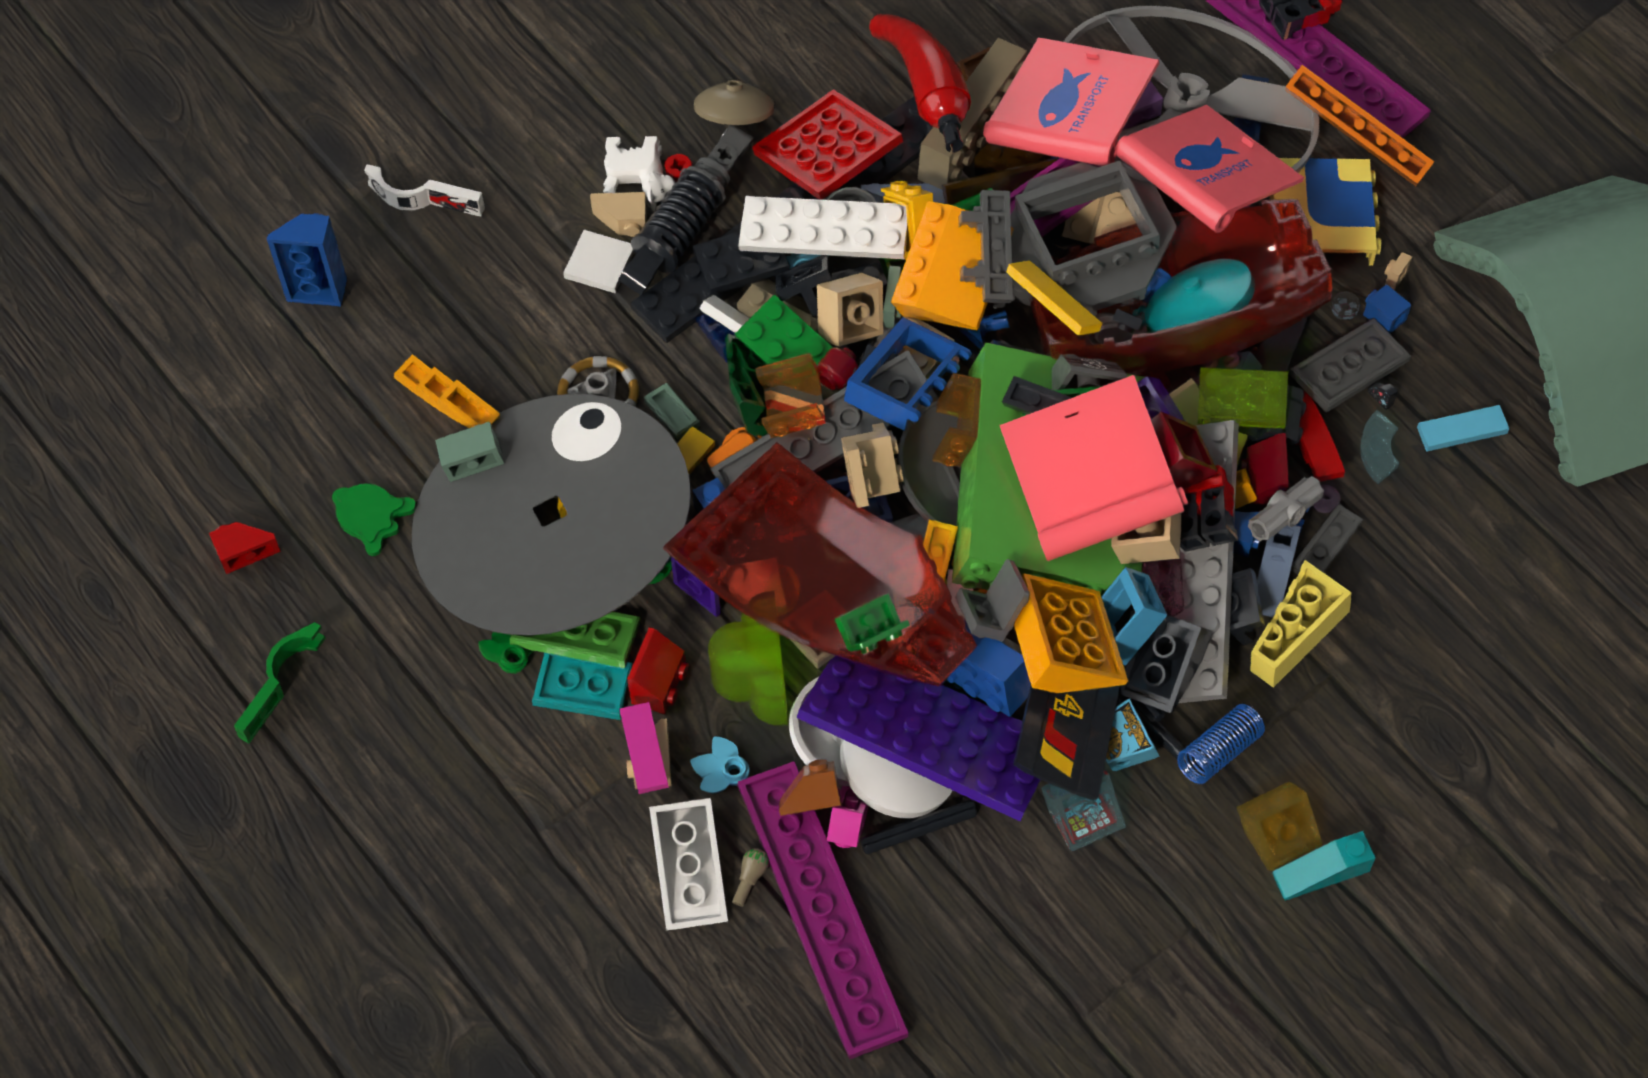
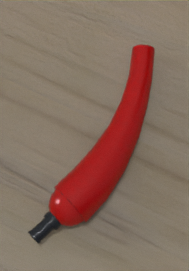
[870,14,972,152]

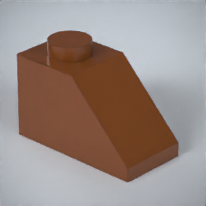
[779,759,841,816]

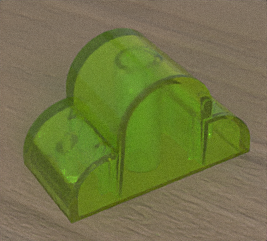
[708,591,788,725]

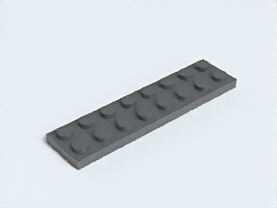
[710,350,939,516]

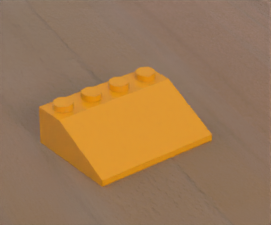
[891,201,1014,330]
[1014,573,1128,693]

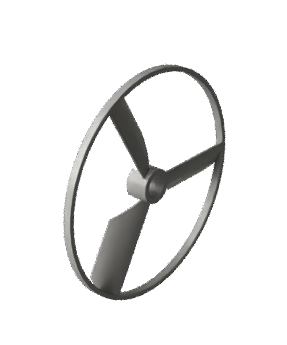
[1063,6,1319,185]

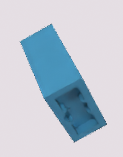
[1102,567,1167,666]

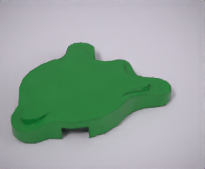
[332,484,416,556]

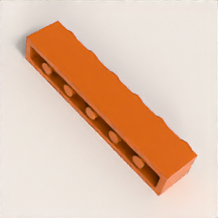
[1285,65,1434,186]

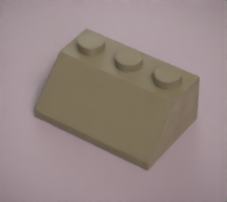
[737,279,818,333]

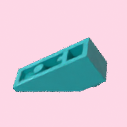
[1272,831,1375,901]

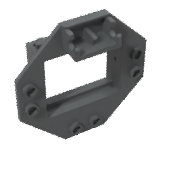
[1011,160,1177,316]

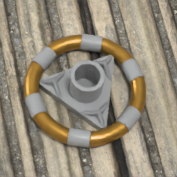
[557,356,639,407]

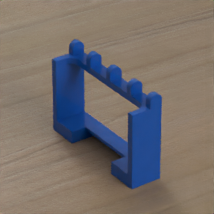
[844,317,972,431]

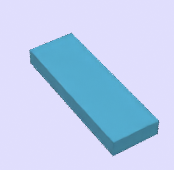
[1417,405,1509,452]

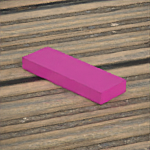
[620,702,669,794]

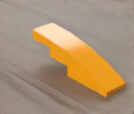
[394,354,500,428]

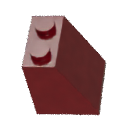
[1151,411,1218,490]

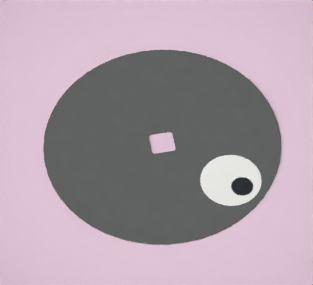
[412,394,691,635]

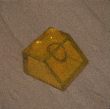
[1237,781,1323,871]

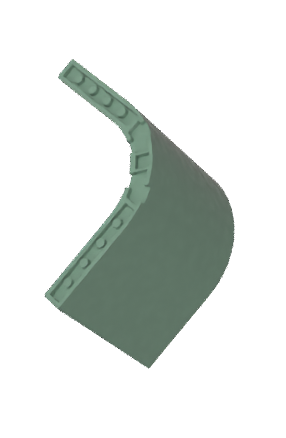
[1434,175,1648,487]

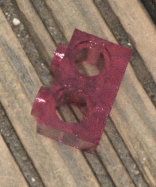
[1141,558,1185,617]

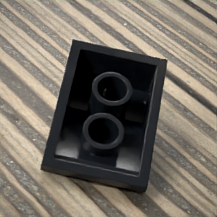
[1119,615,1213,714]

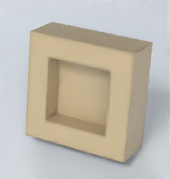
[1384,252,1412,290]

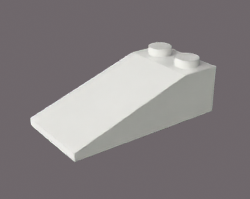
[649,798,728,931]

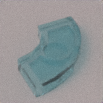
[1360,410,1399,484]

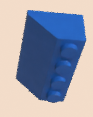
[267,213,347,306]

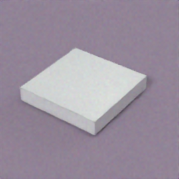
[563,230,634,293]

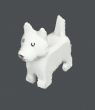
[603,136,675,212]

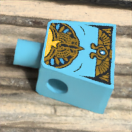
[1106,699,1159,771]

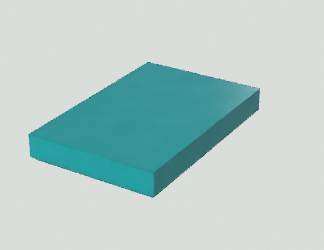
[532,653,633,720]

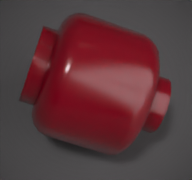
[817,348,859,390]

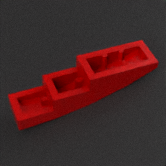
[1295,391,1345,482]

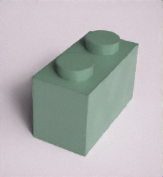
[435,422,504,482]

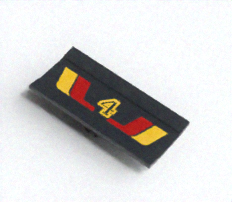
[1013,665,1124,800]

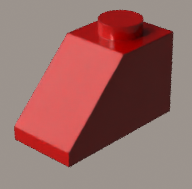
[209,522,281,574]

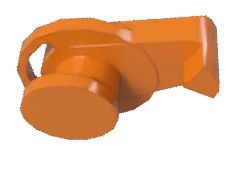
[707,427,762,473]

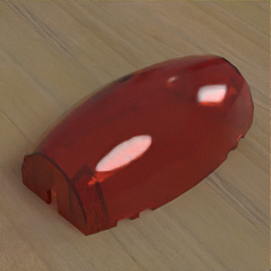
[1028,199,1332,375]

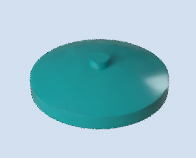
[1145,259,1255,342]

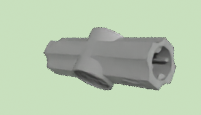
[1248,476,1324,541]

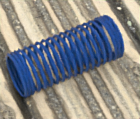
[1177,704,1265,784]

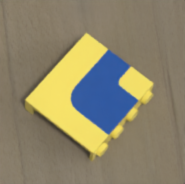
[1270,158,1381,265]

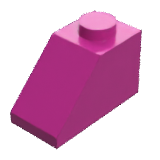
[827,786,869,848]

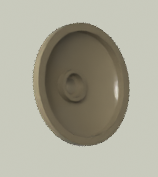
[694,80,774,125]

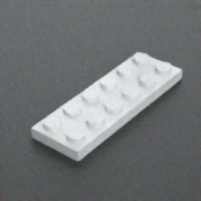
[738,196,908,259]

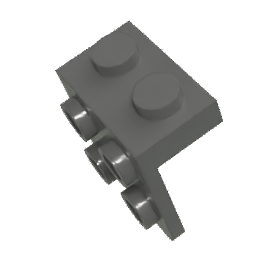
[955,559,1029,641]

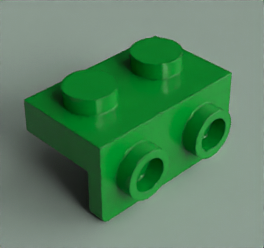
[834,593,910,654]

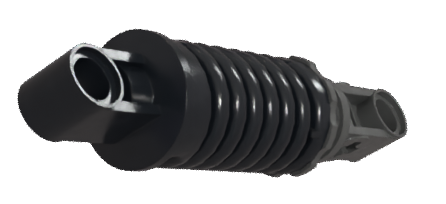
[618,125,754,296]

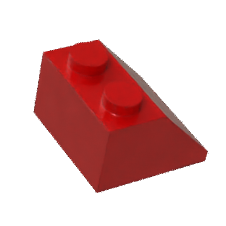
[627,627,689,715]

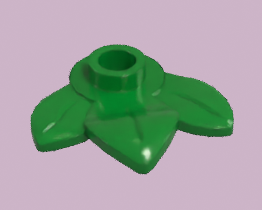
[478,632,534,673]

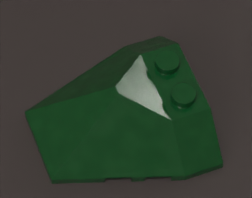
[725,334,808,436]

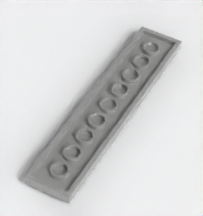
[1171,420,1239,703]

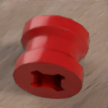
[665,154,692,182]

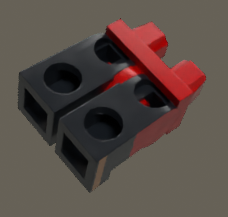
[1259,0,1342,41]
[1180,465,1238,552]

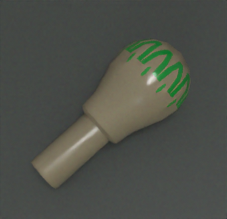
[732,848,769,907]

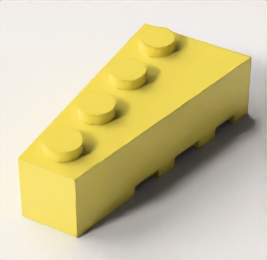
[1250,560,1352,688]

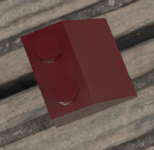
[1239,433,1288,512]

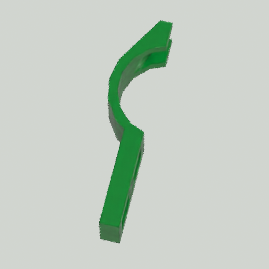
[234,622,326,744]

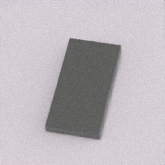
[1289,318,1411,413]

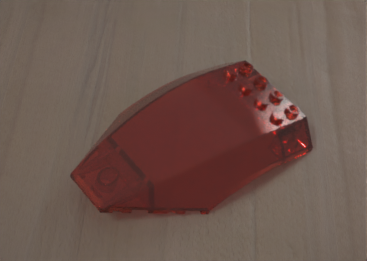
[663,442,977,687]

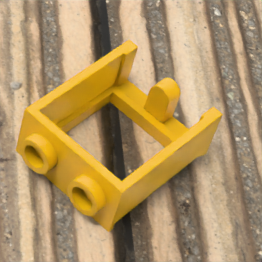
[881,181,933,260]

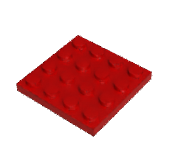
[752,89,903,200]

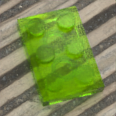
[1197,368,1288,429]

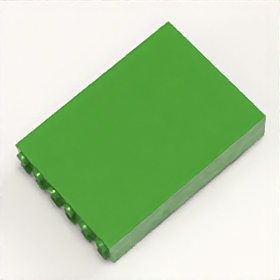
[952,343,1145,597]

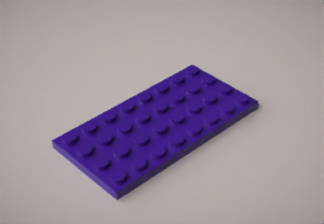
[796,648,1041,821]

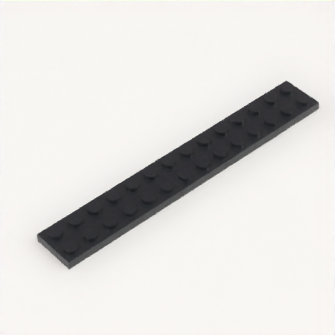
[631,96,933,343]

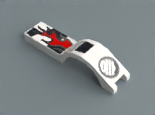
[364,164,485,217]

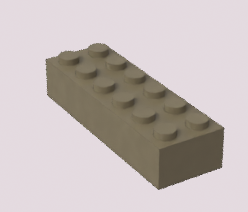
[918,38,1027,190]

